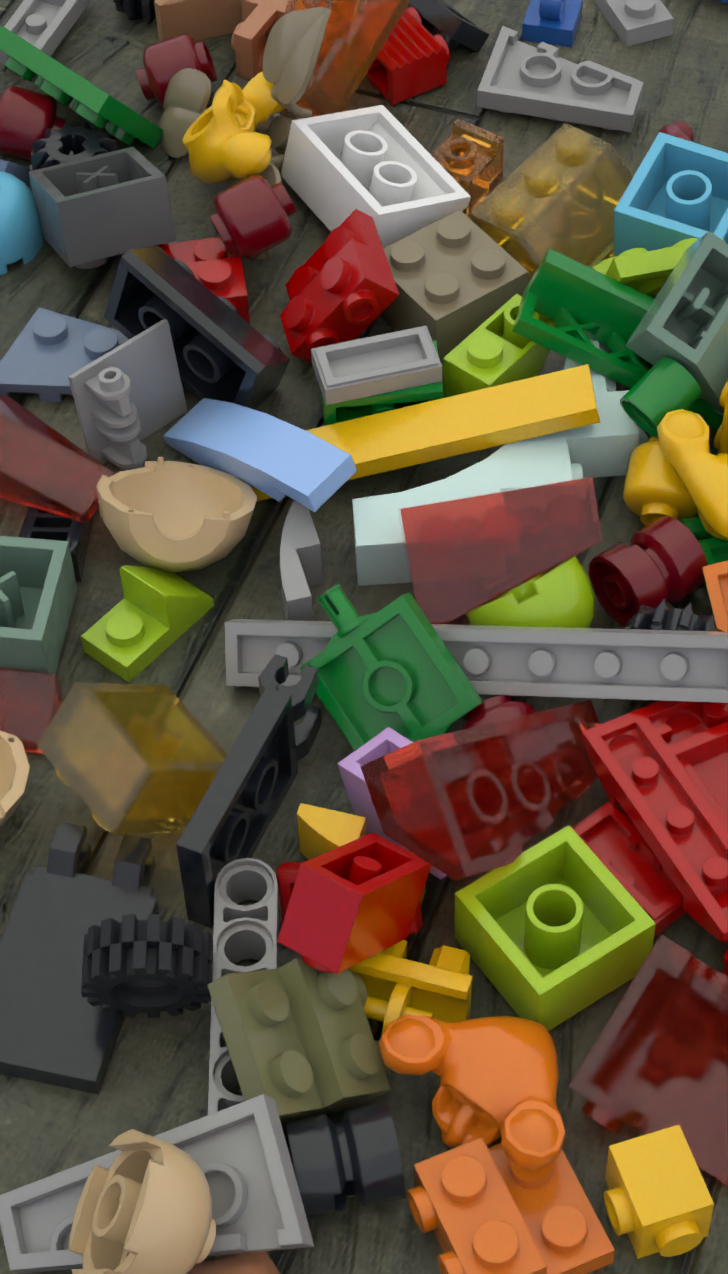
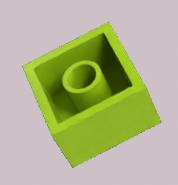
[454,825,656,1031]

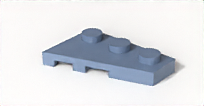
[0,307,129,402]

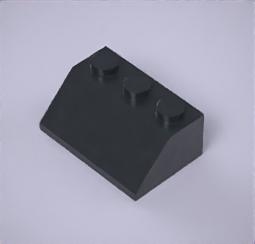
[104,246,290,410]

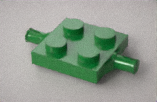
[299,584,483,787]

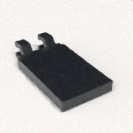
[176,654,322,929]
[0,821,160,1095]

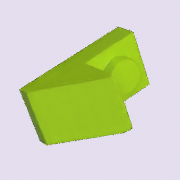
[81,565,214,683]

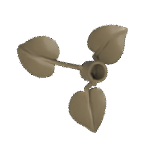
[160,7,332,260]

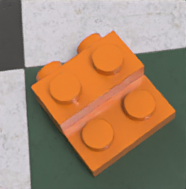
[406,1137,615,1274]

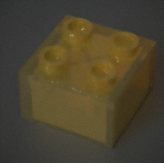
[37,682,228,835]

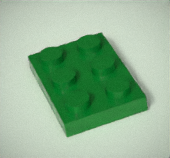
[0,25,163,149]

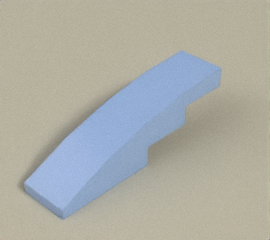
[163,398,357,512]

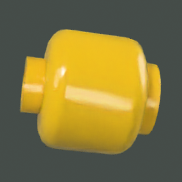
[623,437,697,526]

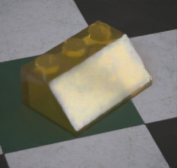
[470,123,633,283]

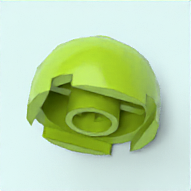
[464,554,595,628]

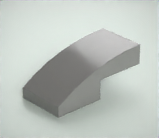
[280,501,323,621]

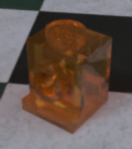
[431,119,504,216]

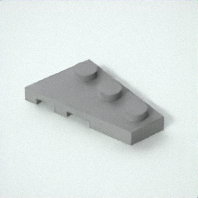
[477,26,644,132]

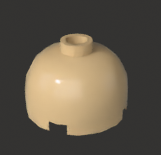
[69,1129,216,1274]

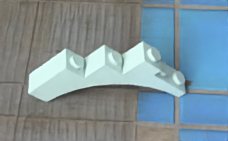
[352,339,648,586]

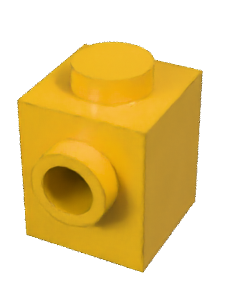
[604,1124,714,1259]

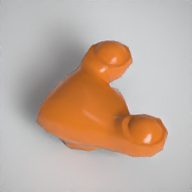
[378,1015,566,1171]

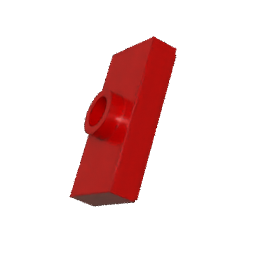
[572,801,687,937]

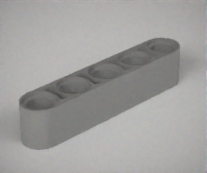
[208,858,281,1115]

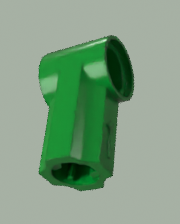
[620,356,702,440]

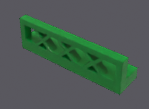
[512,248,724,430]

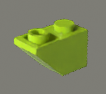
[443,293,558,398]

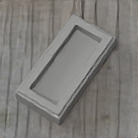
[311,326,442,405]

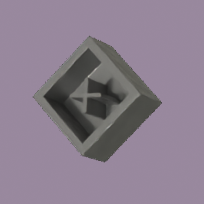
[28,147,176,269]

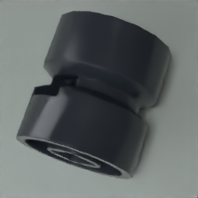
[284,1102,406,1218]

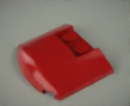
[582,701,728,942]

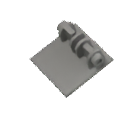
[68,319,188,471]

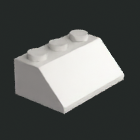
[281,105,471,248]

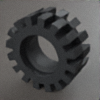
[81,914,213,1018]

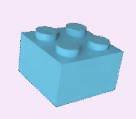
[614,132,728,256]

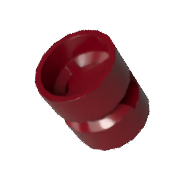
[589,516,708,627]

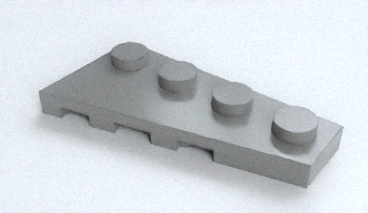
[0,1094,314,1273]

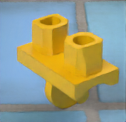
[350,939,473,1035]

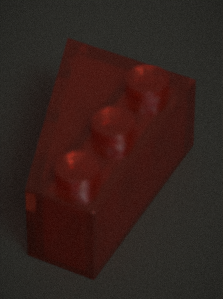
[398,477,603,624]

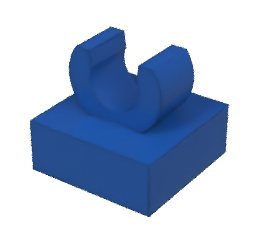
[522,0,583,47]

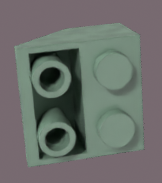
[625,231,728,413]

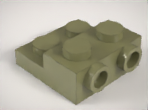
[207,957,391,1122]

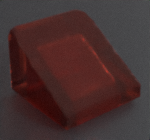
[0,668,64,755]

